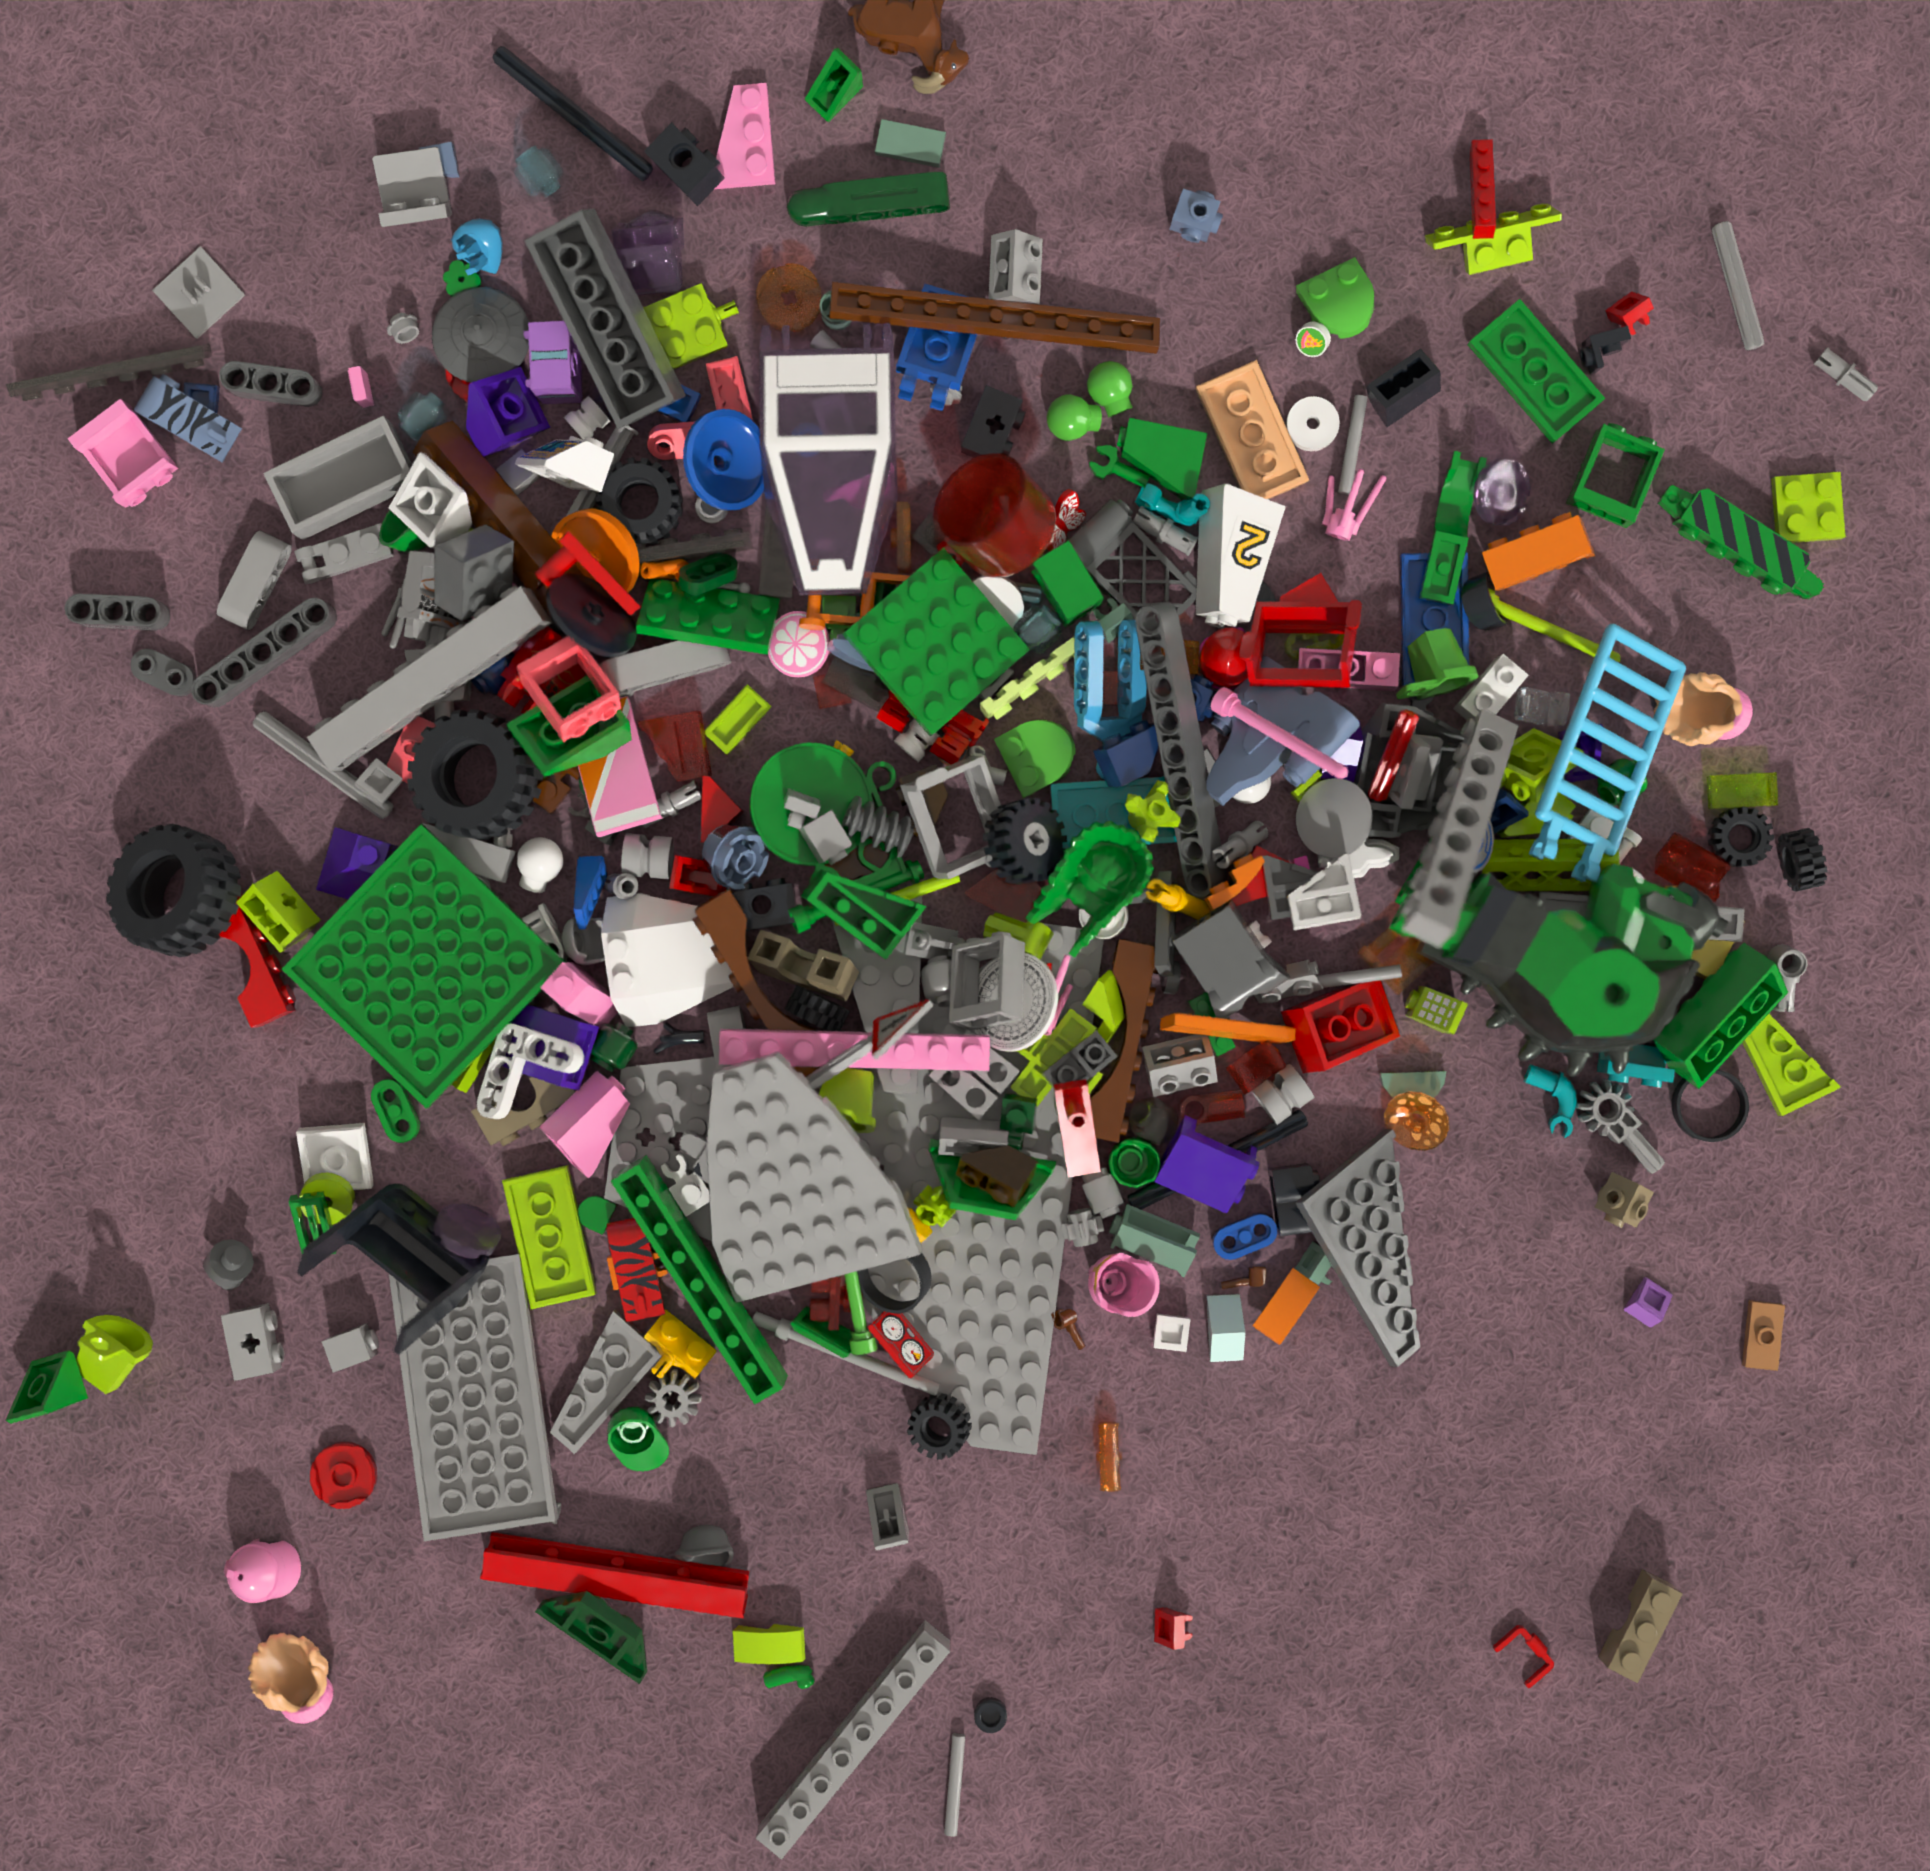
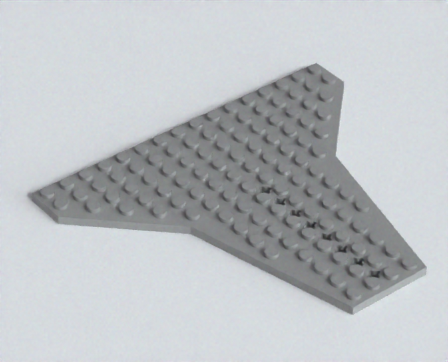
[604,923,1104,1455]

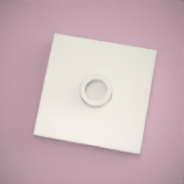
[296,1123,373,1190]

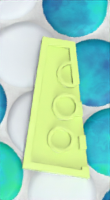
[980,636,1075,720]

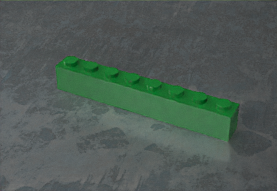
[611,1155,788,1405]

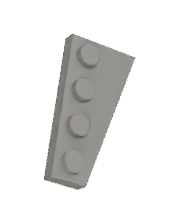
[550,1310,661,1454]

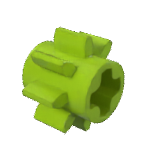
[913,1185,957,1227]

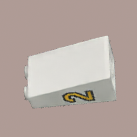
[1196,484,1285,628]

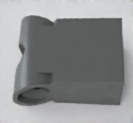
[1173,899,1291,1019]

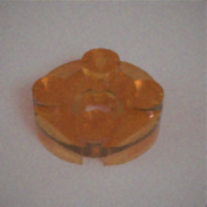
[756,263,822,332]

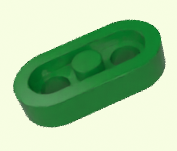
[371,1079,420,1143]

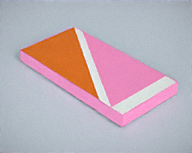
[578,696,662,837]

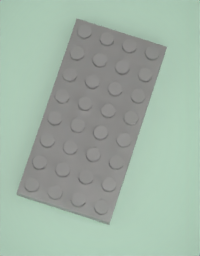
[389,1254,558,1541]

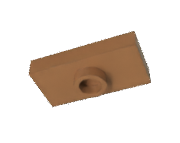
[1742,1300,1785,1371]

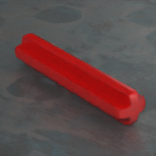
[1368,709,1419,802]

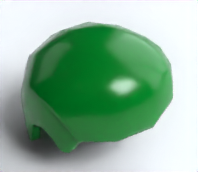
[1108,1137,1161,1188]

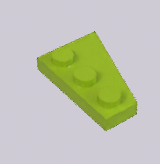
[1742,1014,1841,1116]

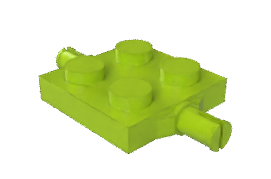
[643,283,739,370]

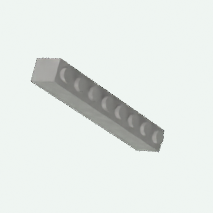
[307,586,553,771]

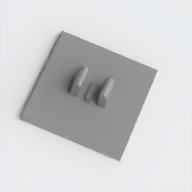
[152,246,245,339]

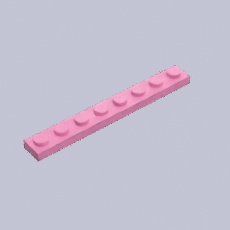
[719,1029,990,1071]

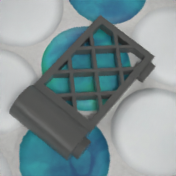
[1068,499,1197,619]

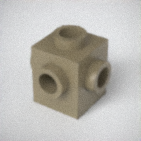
[1595,1172,1654,1228]

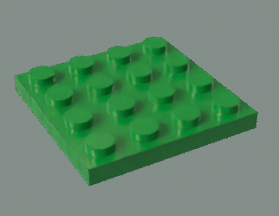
[843,548,1030,736]

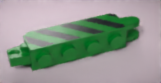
[1657,485,1824,600]

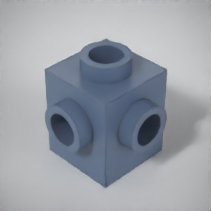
[1170,188,1223,243]

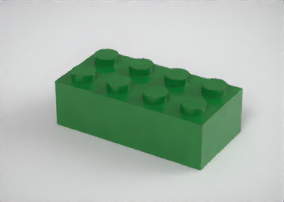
[1654,942,1788,1089]

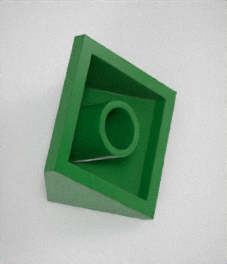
[5,1350,88,1424]

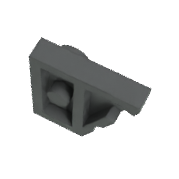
[1262,856,1319,920]

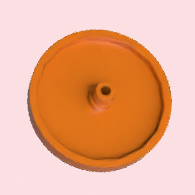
[551,508,639,593]

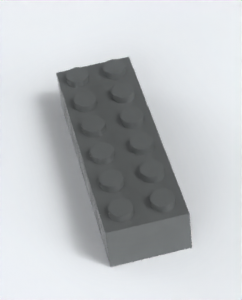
[524,209,686,428]

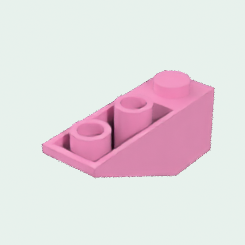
[1298,648,1400,691]

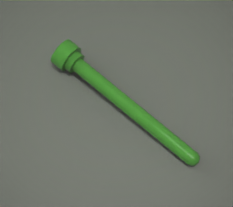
[844,1271,878,1355]

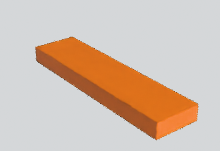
[1160,1013,1295,1044]

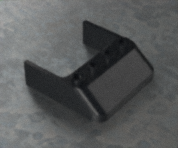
[297,1184,489,1355]

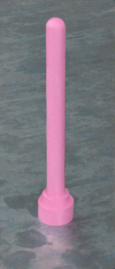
[1211,687,1348,779]

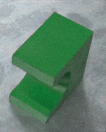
[1031,541,1104,628]

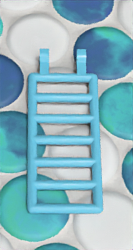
[1529,623,1686,882]

